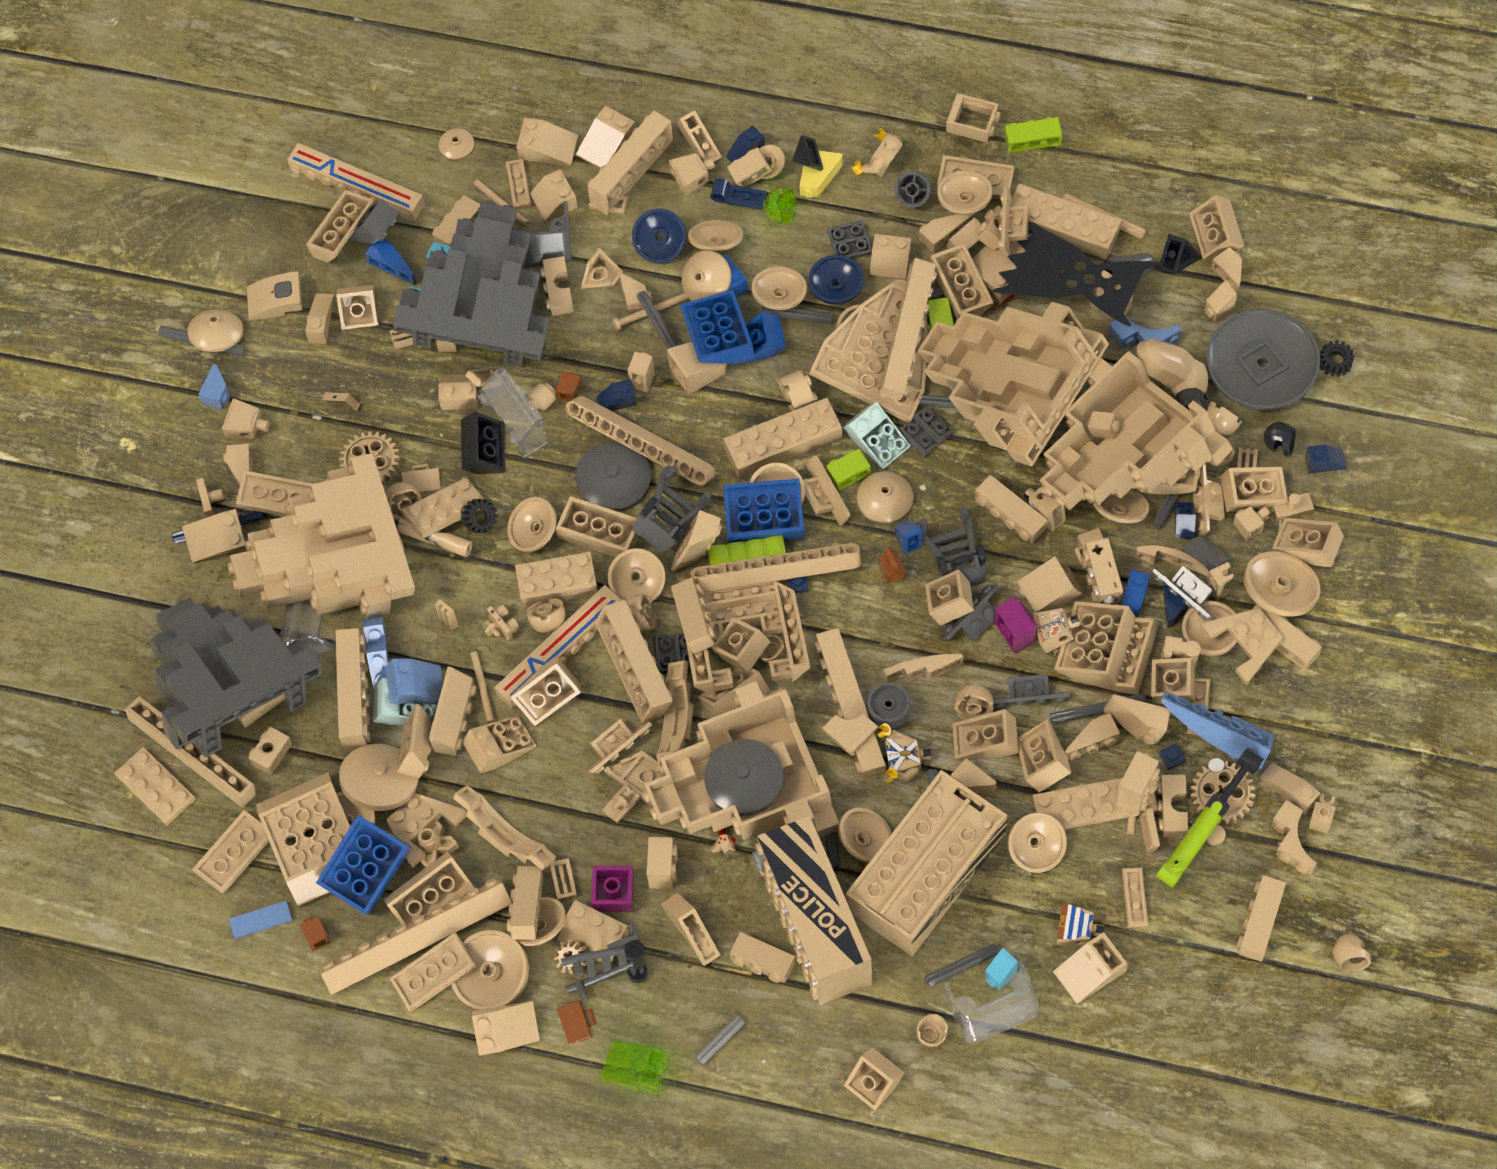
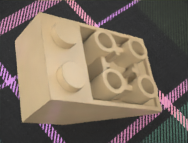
[462,715,536,774]
[1053,932,1128,1004]

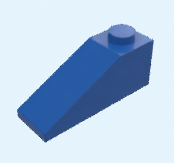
[365,239,416,285]

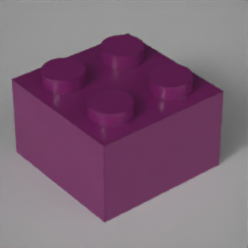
[994,597,1037,654]
[591,866,634,912]

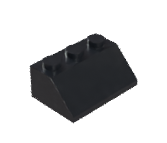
[461,411,505,475]

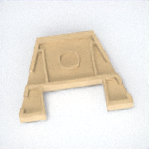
[1200,608,1283,685]
[387,793,467,868]

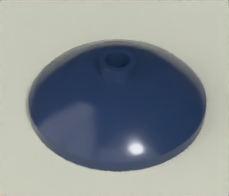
[632,208,686,263]
[809,255,864,304]

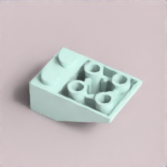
[842,402,911,469]
[373,678,437,725]

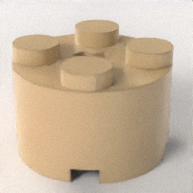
[778,369,818,411]

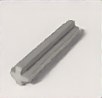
[696,1015,744,1064]

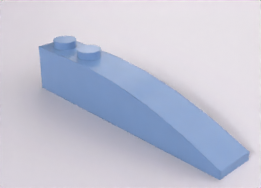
[1161,691,1274,769]

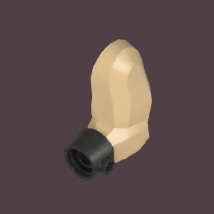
[1137,339,1209,411]

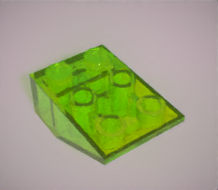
[600,1041,670,1097]

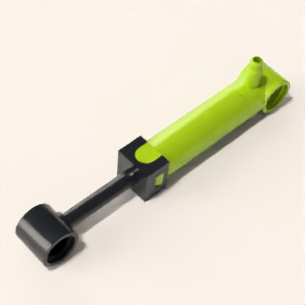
[1156,748,1264,888]

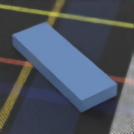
[229,901,293,939]

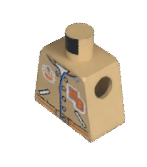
[1033,608,1082,653]

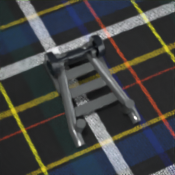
[632,465,711,553]
[915,507,987,586]
[561,920,648,1000]

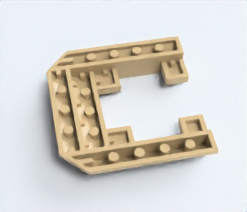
[686,581,810,696]

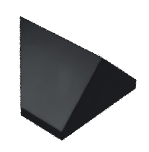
[1158,234,1202,274]

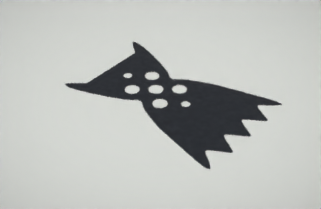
[992,222,1161,326]

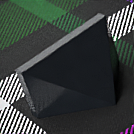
[792,135,823,171]

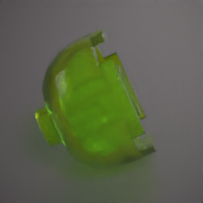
[763,188,797,224]

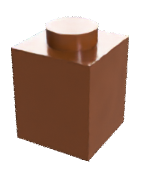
[556,371,582,402]
[300,916,331,952]

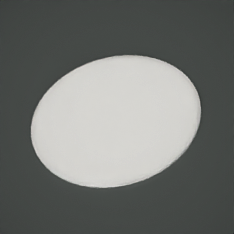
[1208,758,1224,772]

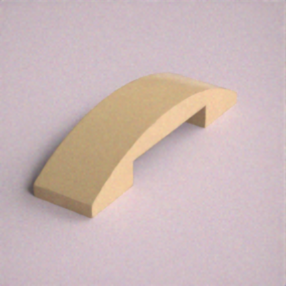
[1136,545,1209,584]

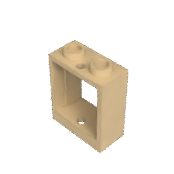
[946,93,1001,143]

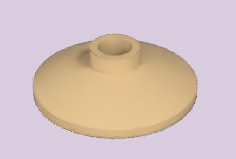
[439,128,474,160]
[759,145,785,179]

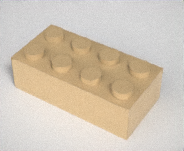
[556,496,639,557]
[515,552,598,609]

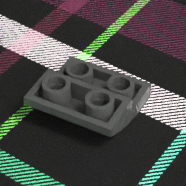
[827,220,872,258]
[899,406,953,457]
[1183,535,1233,570]
[653,633,691,674]

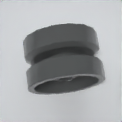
[867,682,910,731]

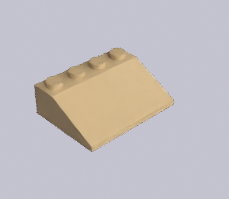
[972,234,1033,305]

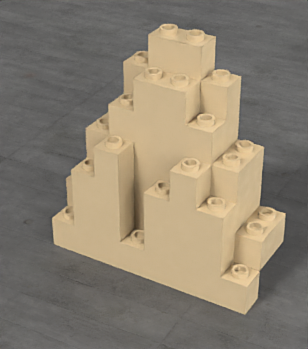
[917,302,1109,466]
[1040,351,1232,510]
[227,453,415,619]
[643,681,839,841]

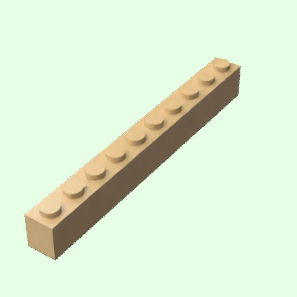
[318,878,512,995]

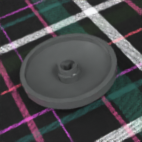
[576,442,651,512]
[704,739,784,816]

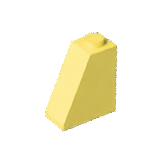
[799,151,843,198]

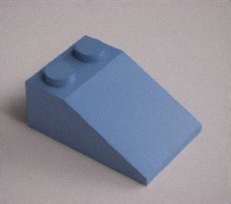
[385,659,443,704]

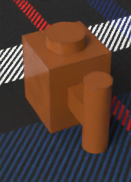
[878,547,905,584]

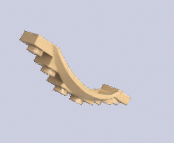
[656,660,694,774]
[453,785,556,870]

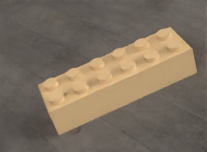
[587,110,673,216]
[1011,184,1121,260]
[723,398,842,479]
[595,600,673,723]
[335,628,371,752]

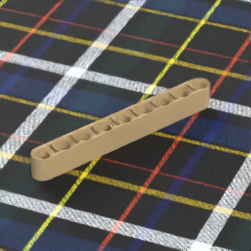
[566,396,715,486]
[690,543,861,592]

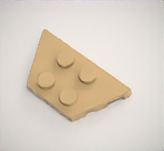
[604,751,662,807]

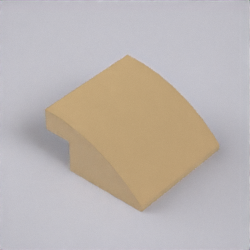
[1054,601,1159,695]

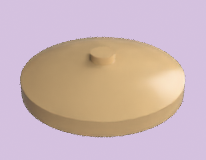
[1243,551,1320,617]
[339,744,418,811]
[451,930,529,1010]

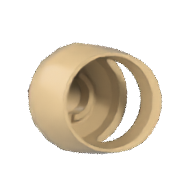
[1332,934,1371,971]

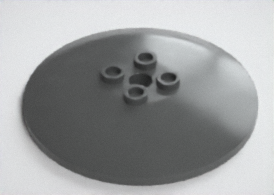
[1206,309,1320,410]

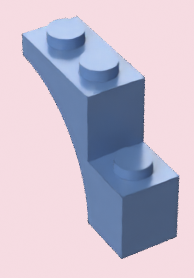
[1109,315,1181,349]
[363,616,389,689]

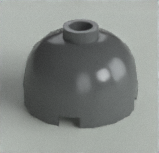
[894,171,932,208]

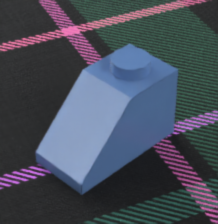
[199,364,230,409]

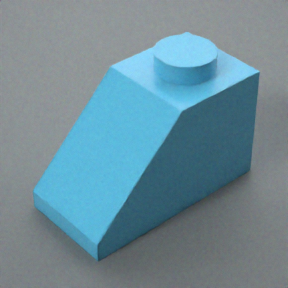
[985,948,1018,991]

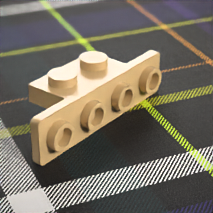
[998,187,1029,256]
[803,455,850,526]
[1192,463,1225,537]
[587,719,652,774]

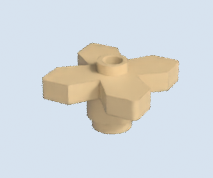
[414,821,459,868]

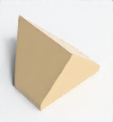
[581,248,623,289]

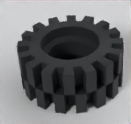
[1320,340,1354,377]
[461,499,498,533]

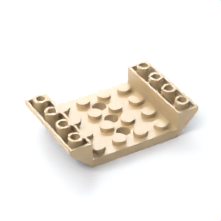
[256,772,350,907]

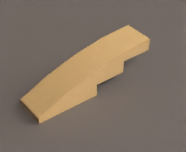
[883,654,964,682]

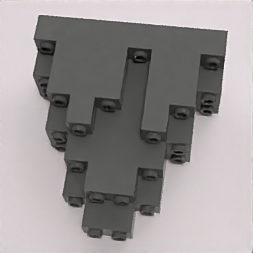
[393,201,550,367]
[151,598,322,757]

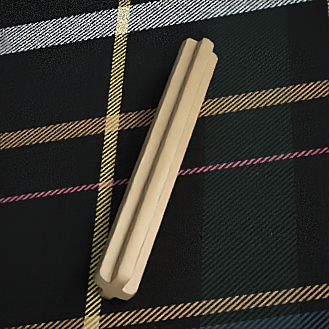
[1062,194,1146,239]

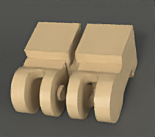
[1161,636,1201,667]

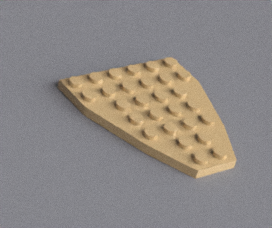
[809,283,928,423]

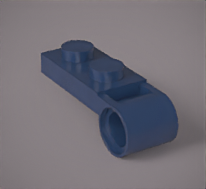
[710,178,767,210]

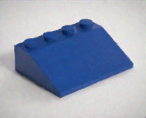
[680,290,755,364]
[723,478,804,544]
[316,815,412,915]

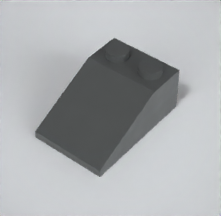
[348,199,399,244]

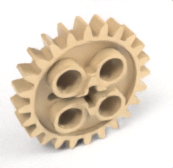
[339,431,401,485]
[1190,761,1255,825]

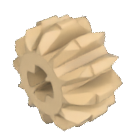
[554,940,586,974]

